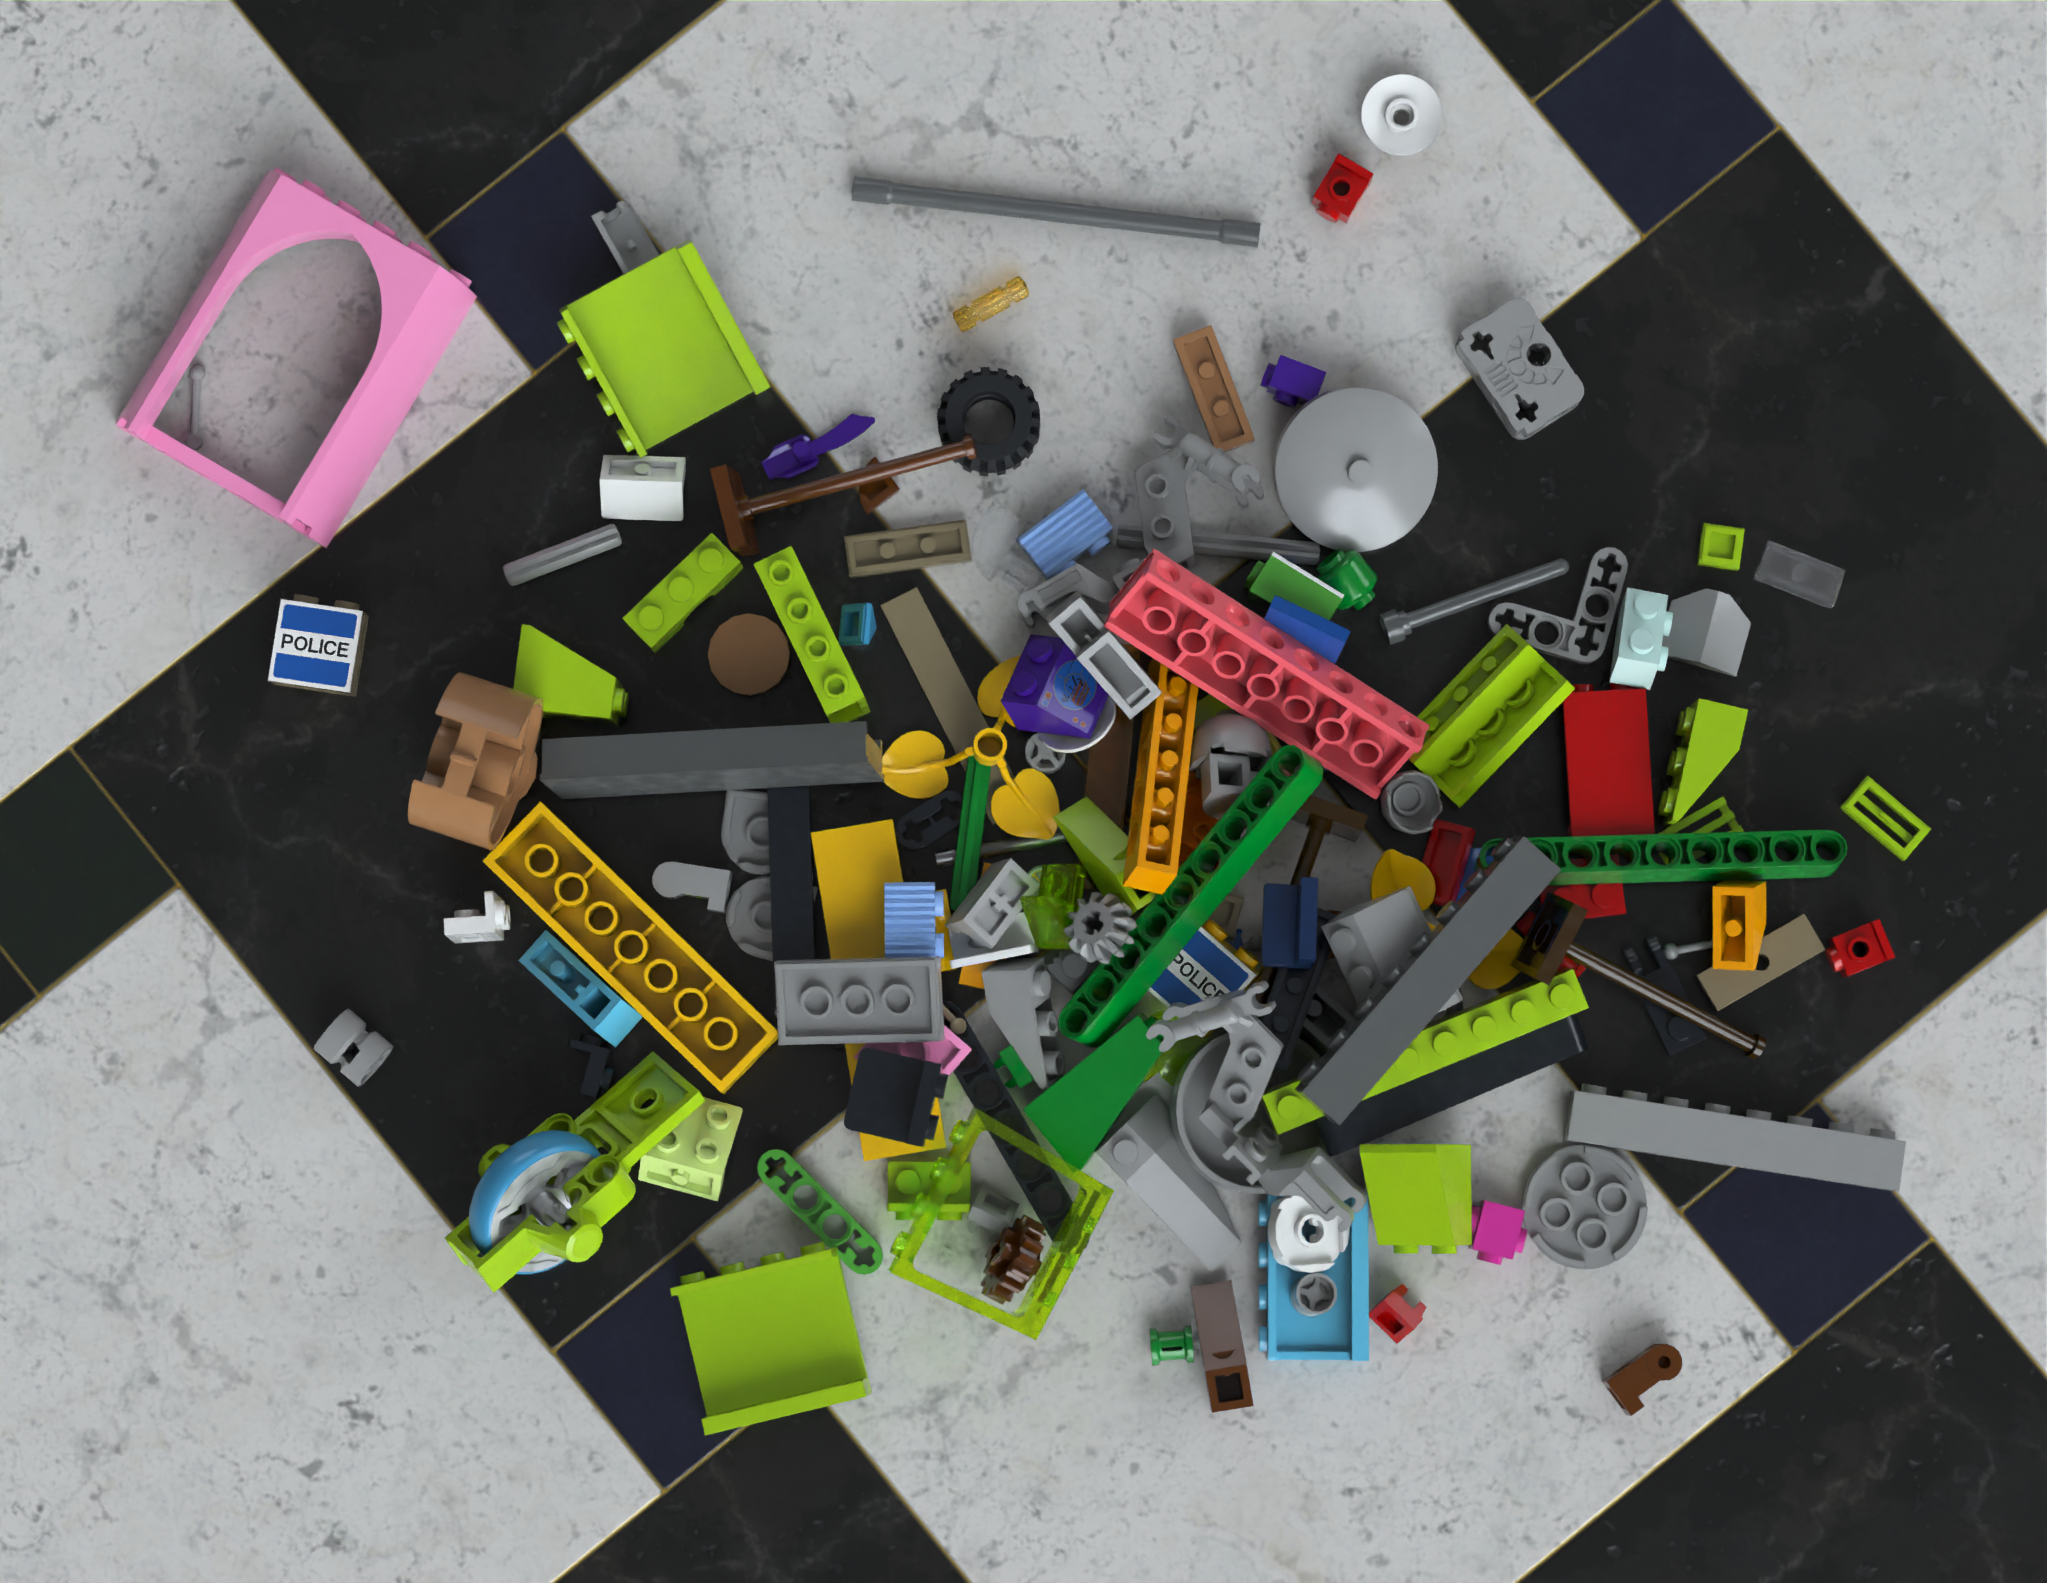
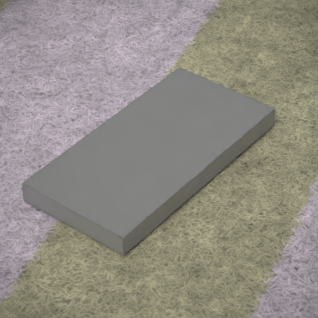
[774,956,945,1045]

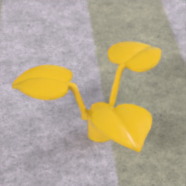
[882,655,1060,840]
[1357,849,1523,1006]

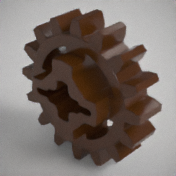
[981,1215,1046,1305]

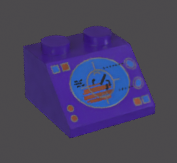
[1001,634,1109,739]

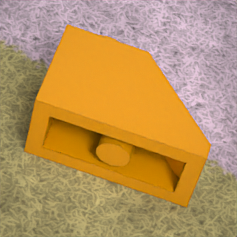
[1713,880,1766,971]

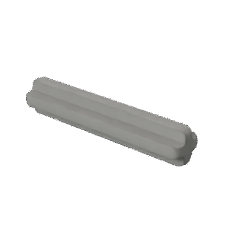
[503,524,622,586]

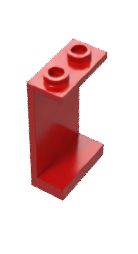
[1560,683,1655,837]

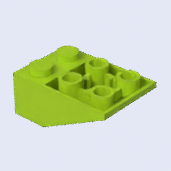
[1658,698,1748,828]

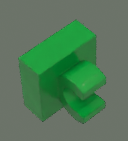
[993,1045,1034,1088]

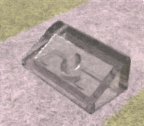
[1753,540,1846,609]

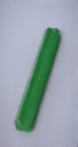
[949,756,991,910]

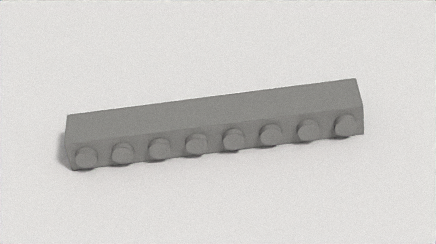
[1563,1084,1906,1191]

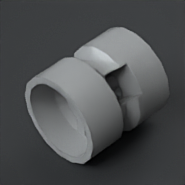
[314,1009,393,1087]

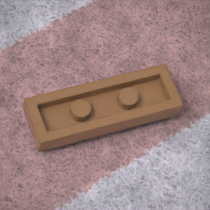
[1173,325,1255,453]

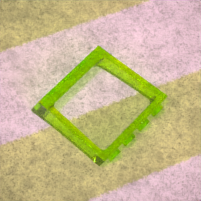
[888,1107,1114,1340]

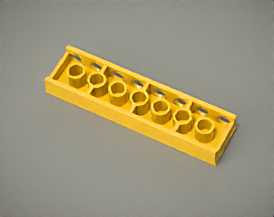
[811,819,947,1161]

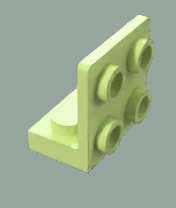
[638,1097,743,1201]

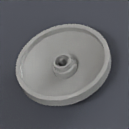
[1273,386,1438,552]

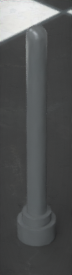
[1378,558,1569,645]

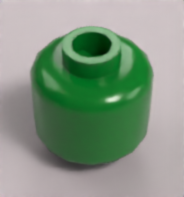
[1316,548,1377,610]

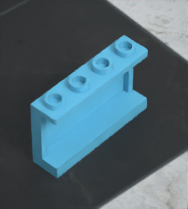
[1258,1193,1369,1361]

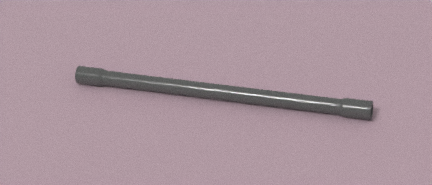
[852,176,1261,247]

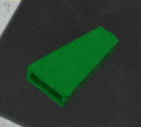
[1023,1012,1164,1174]

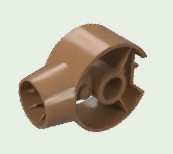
[408,672,543,850]

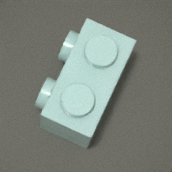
[1609,587,1673,690]

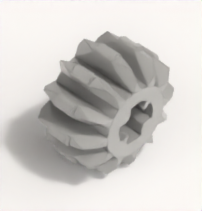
[1063,892,1138,964]

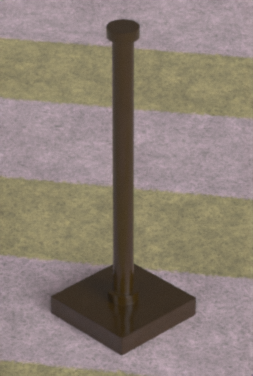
[1229,795,1368,1046]
[1510,892,1766,1060]

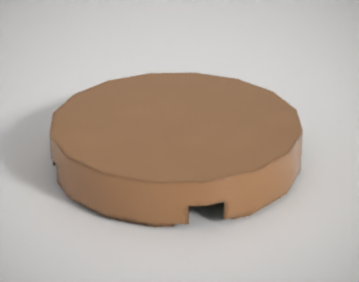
[708,613,790,696]

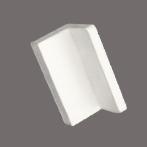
[600,455,686,521]
[948,911,1039,969]

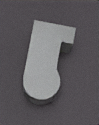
[652,862,733,914]

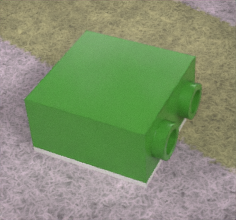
[1244,551,1344,620]

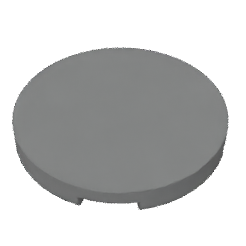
[1521,1144,1648,1269]

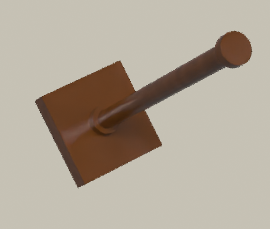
[710,434,978,557]

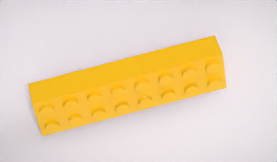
[483,801,778,1094]

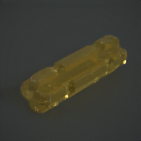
[953,276,1029,332]

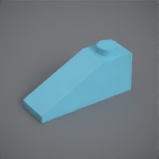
[518,930,642,1048]

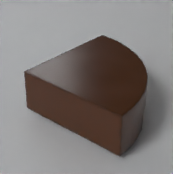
[859,457,900,515]

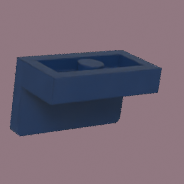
[1261,877,1318,969]

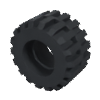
[937,367,1041,476]

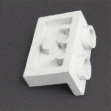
[444,891,511,943]

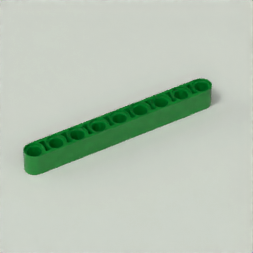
[1058,745,1323,1048]
[1474,830,1847,885]

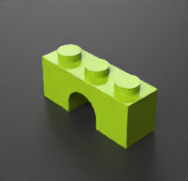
[622,533,743,653]

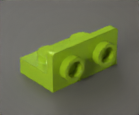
[887,1161,971,1220]

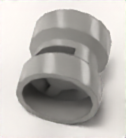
[1290,1273,1337,1317]

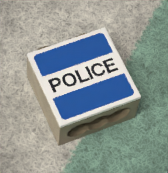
[268,594,369,697]

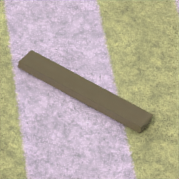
[880,587,1015,826]

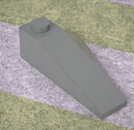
[1096,1095,1241,1272]

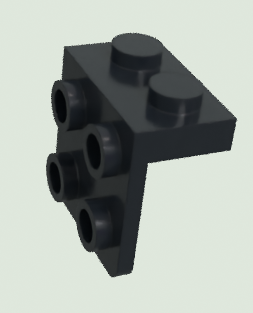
[844,1048,949,1147]

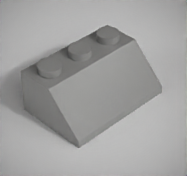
[1321,886,1463,1013]

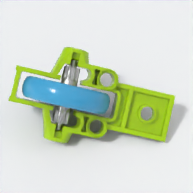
[444,1051,705,1293]

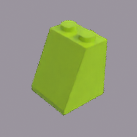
[513,624,629,726]
[1360,1144,1472,1254]

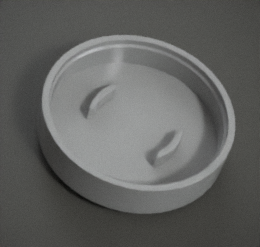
[1170,1031,1328,1194]

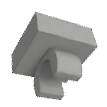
[966,1186,1019,1243]

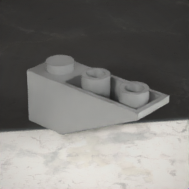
[982,958,1065,1090]

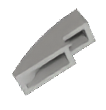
[1046,590,1162,720]

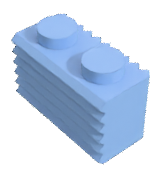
[1017,489,1113,581]
[884,882,944,958]

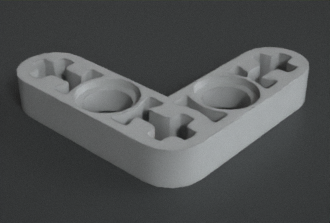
[1487,547,1628,665]

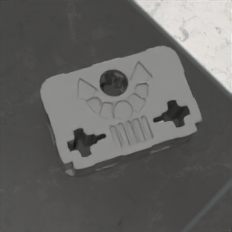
[1456,298,1584,440]

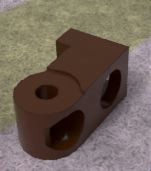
[1602,1344,1682,1416]

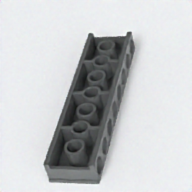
[540,721,885,799]

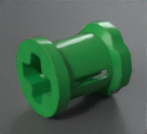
[1149,1326,1194,1366]

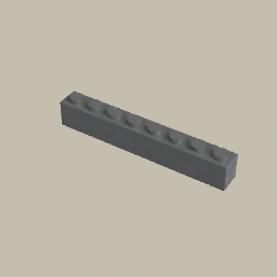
[1295,835,1561,1125]

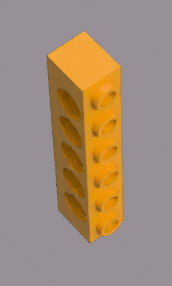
[1122,658,1198,895]

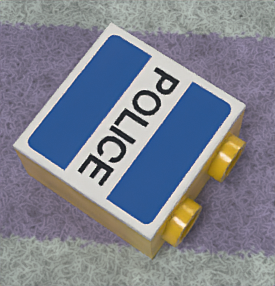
[1148,919,1260,1038]

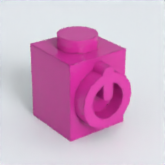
[1469,1200,1527,1265]

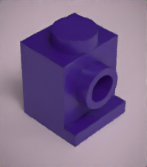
[1260,355,1326,408]

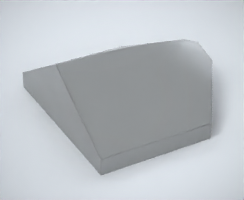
[1662,588,1751,677]

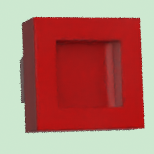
[1369,1284,1426,1344]

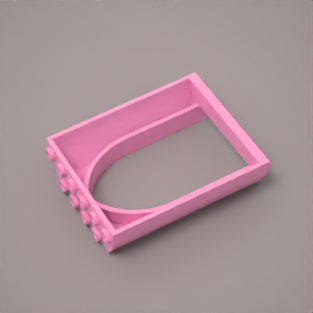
[115,168,477,548]

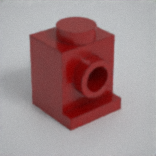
[1311,153,1374,224]
[1825,919,1895,978]

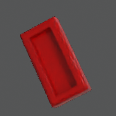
[1422,819,1476,907]

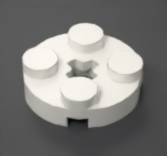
[1268,1196,1350,1273]

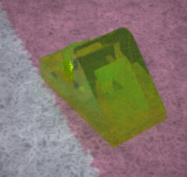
[1020,864,1086,949]

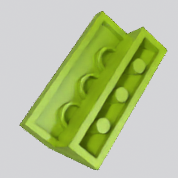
[1409,624,1575,808]

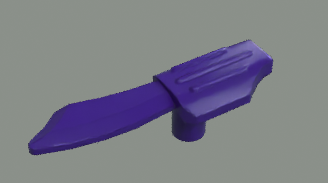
[761,414,875,480]

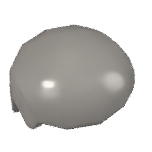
[1380,770,1443,835]

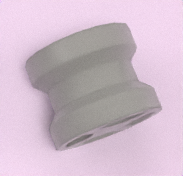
[1025,733,1066,775]

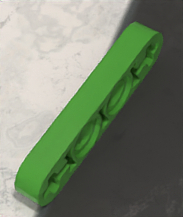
[757,1149,884,1275]

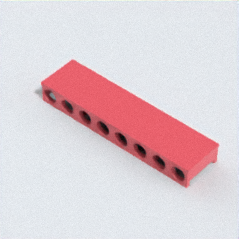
[1103,548,1430,800]

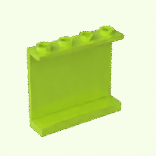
[557,239,770,458]
[754,546,871,723]
[670,1242,872,1435]

